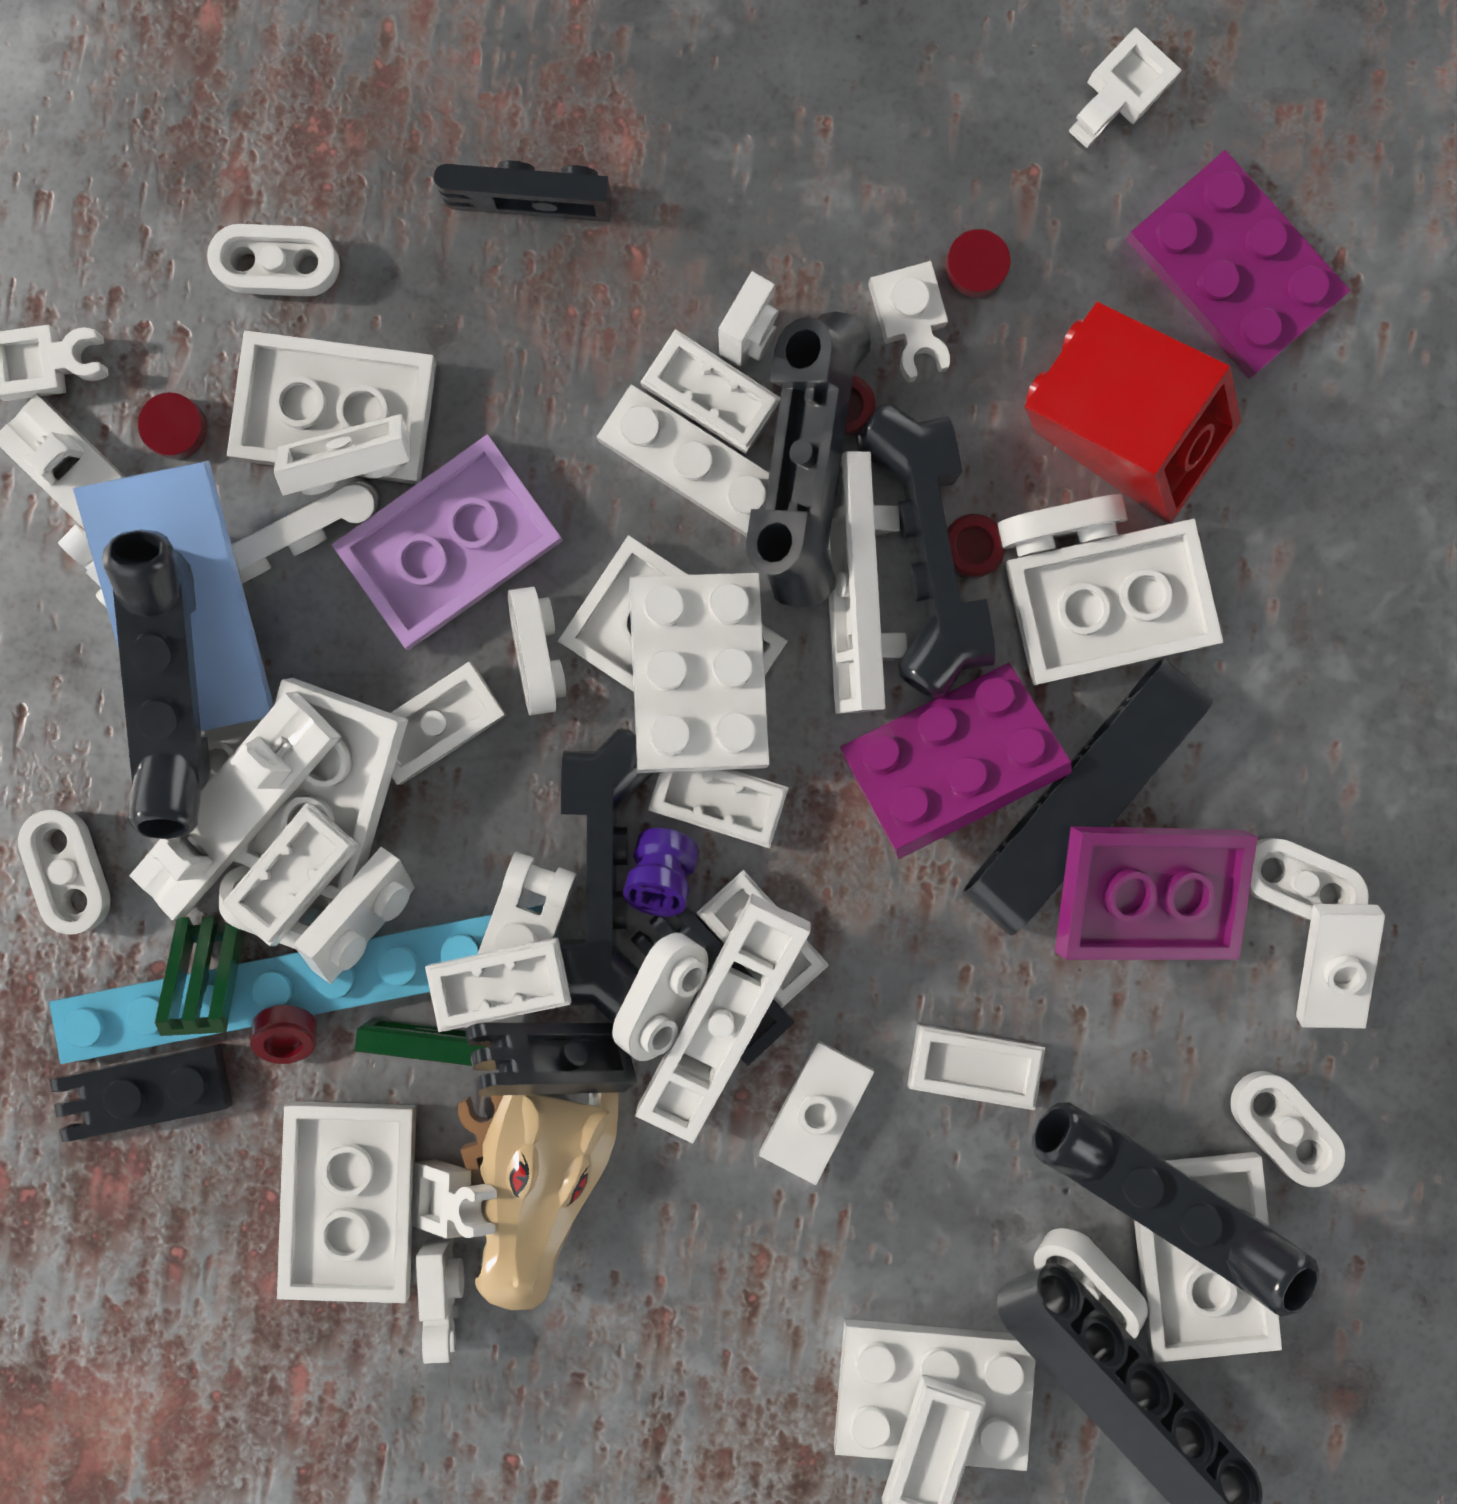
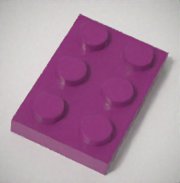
[1125,150,1351,379]
[840,662,1072,859]
[1055,826,1258,960]

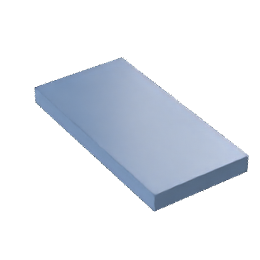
[73,460,274,731]

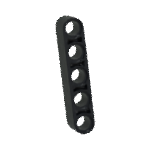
[962,658,1214,936]
[997,1263,1263,1504]

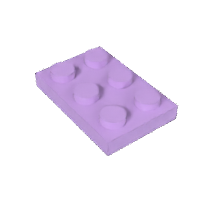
[331,434,563,650]

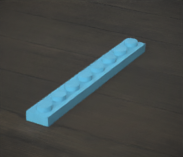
[49,904,560,1064]

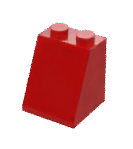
[1024,301,1242,524]

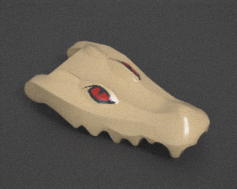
[475,1092,618,1310]

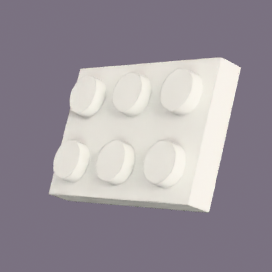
[227,330,437,484]
[1004,518,1224,686]
[558,535,788,692]
[629,573,769,773]
[234,678,408,900]
[277,1101,417,1303]
[1134,1152,1282,1363]
[834,1319,1036,1471]

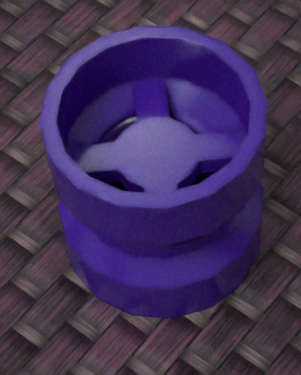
[623,828,699,917]

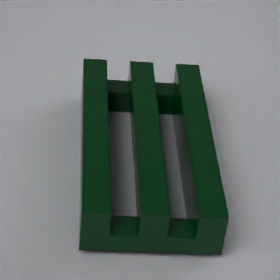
[155,916,245,1036]
[354,1018,492,1066]

